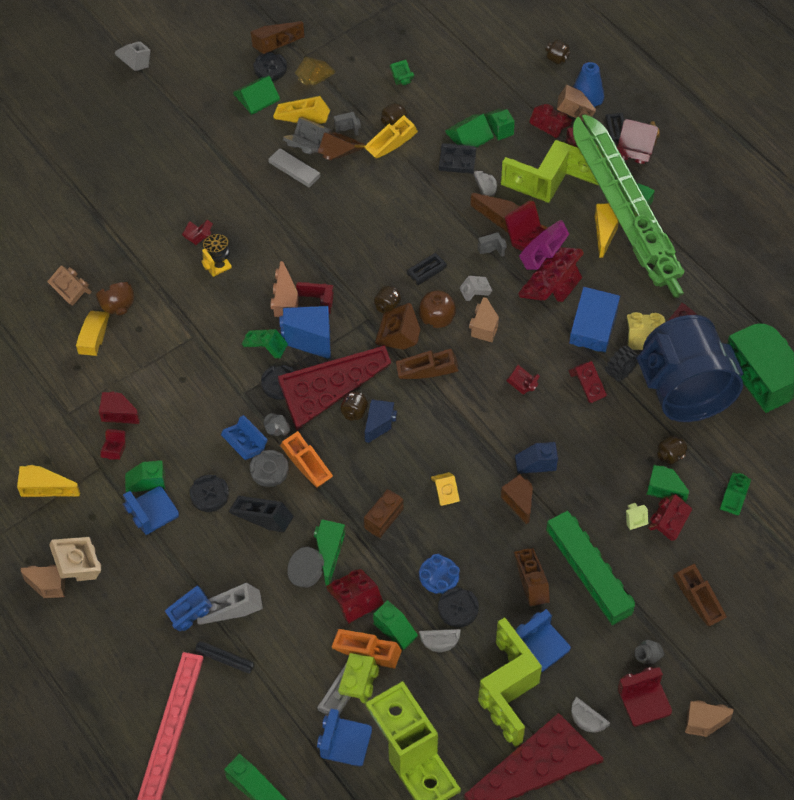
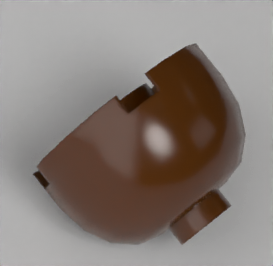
[96,282,135,316]
[419,290,456,328]

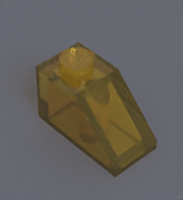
[295,56,335,85]

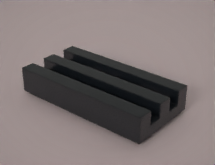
[605,113,625,143]
[407,253,447,285]

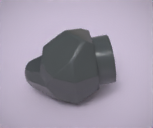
[264,413,290,436]
[635,640,664,666]

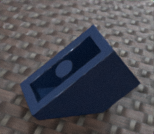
[365,400,397,443]
[515,442,558,474]

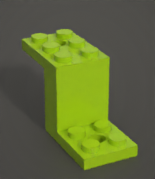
[501,140,599,203]
[478,618,542,747]
[365,681,461,800]

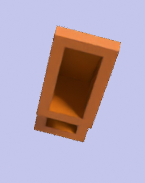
[280,431,333,488]
[331,629,402,669]

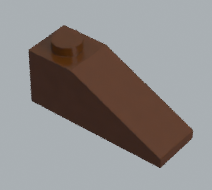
[470,193,520,233]

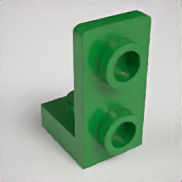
[242,329,288,358]
[720,473,751,516]

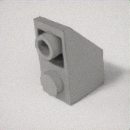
[115,42,150,71]

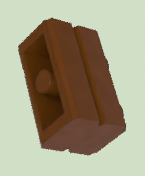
[364,489,404,538]

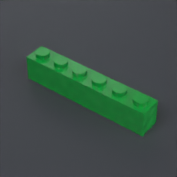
[546,511,635,625]

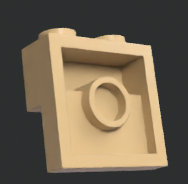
[49,537,101,581]

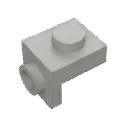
[460,276,492,301]

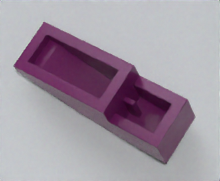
[519,220,569,270]

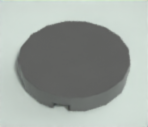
[250,450,289,487]
[287,547,324,588]

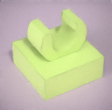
[626,503,648,530]

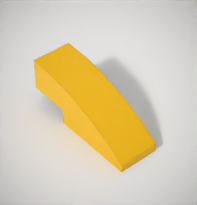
[364,115,418,159]
[76,311,110,356]

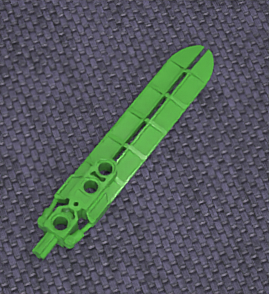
[573,115,684,298]

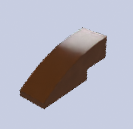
[396,349,459,379]
[673,563,727,627]

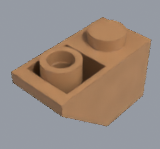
[557,85,596,121]
[469,297,499,342]
[21,565,65,598]
[685,701,734,737]

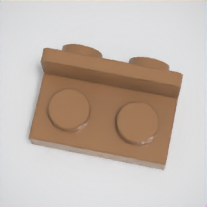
[47,265,92,305]

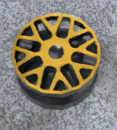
[203,234,230,262]

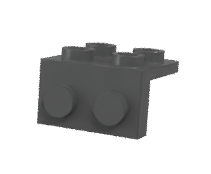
[283,117,332,154]

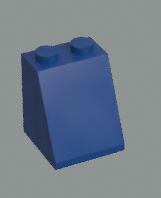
[570,287,620,353]
[280,306,331,359]

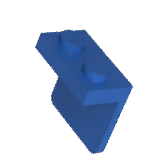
[123,486,179,535]
[515,609,570,672]
[317,709,372,766]

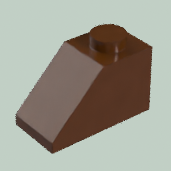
[501,475,533,524]

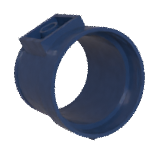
[637,315,743,422]

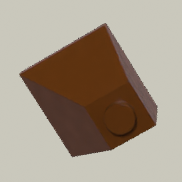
[318,132,366,160]
[375,303,420,350]

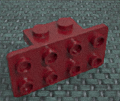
[518,247,584,302]

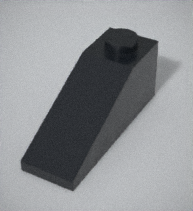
[229,496,294,532]

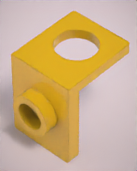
[202,249,232,277]
[431,472,460,506]

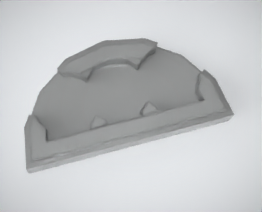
[474,171,497,197]
[419,629,461,652]
[571,697,610,732]

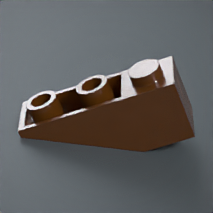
[251,21,305,54]
[514,548,550,606]

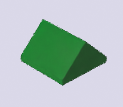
[233,76,280,115]
[445,114,494,148]

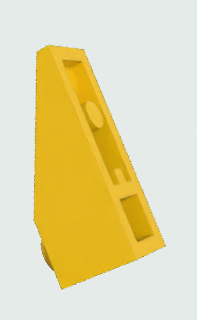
[273,96,330,124]
[595,204,619,258]
[17,465,80,497]

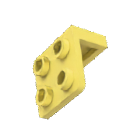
[627,312,665,350]

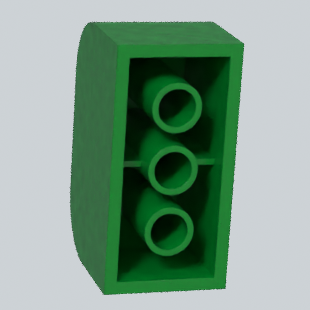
[727,324,794,413]

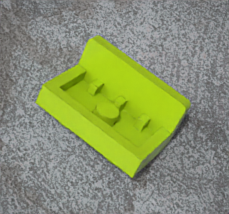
[338,653,379,703]

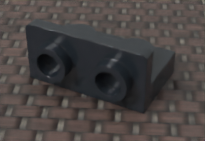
[439,143,476,174]

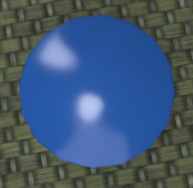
[419,554,459,594]

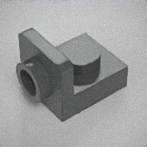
[334,112,361,136]
[478,232,507,257]

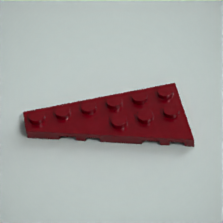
[278,345,391,430]
[464,713,604,800]

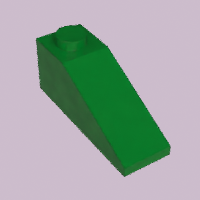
[314,519,346,586]
[224,754,286,800]

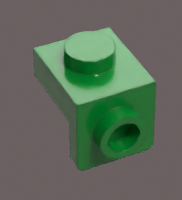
[389,60,414,85]

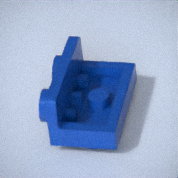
[221,415,267,460]
[165,586,213,631]

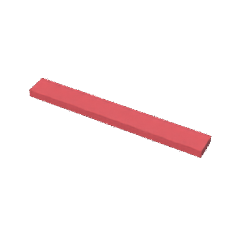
[137,652,204,800]

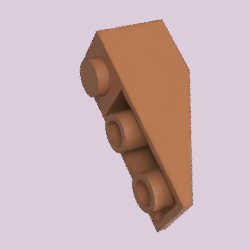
[271,261,299,317]

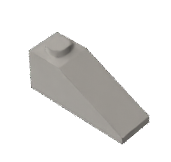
[197,583,263,624]

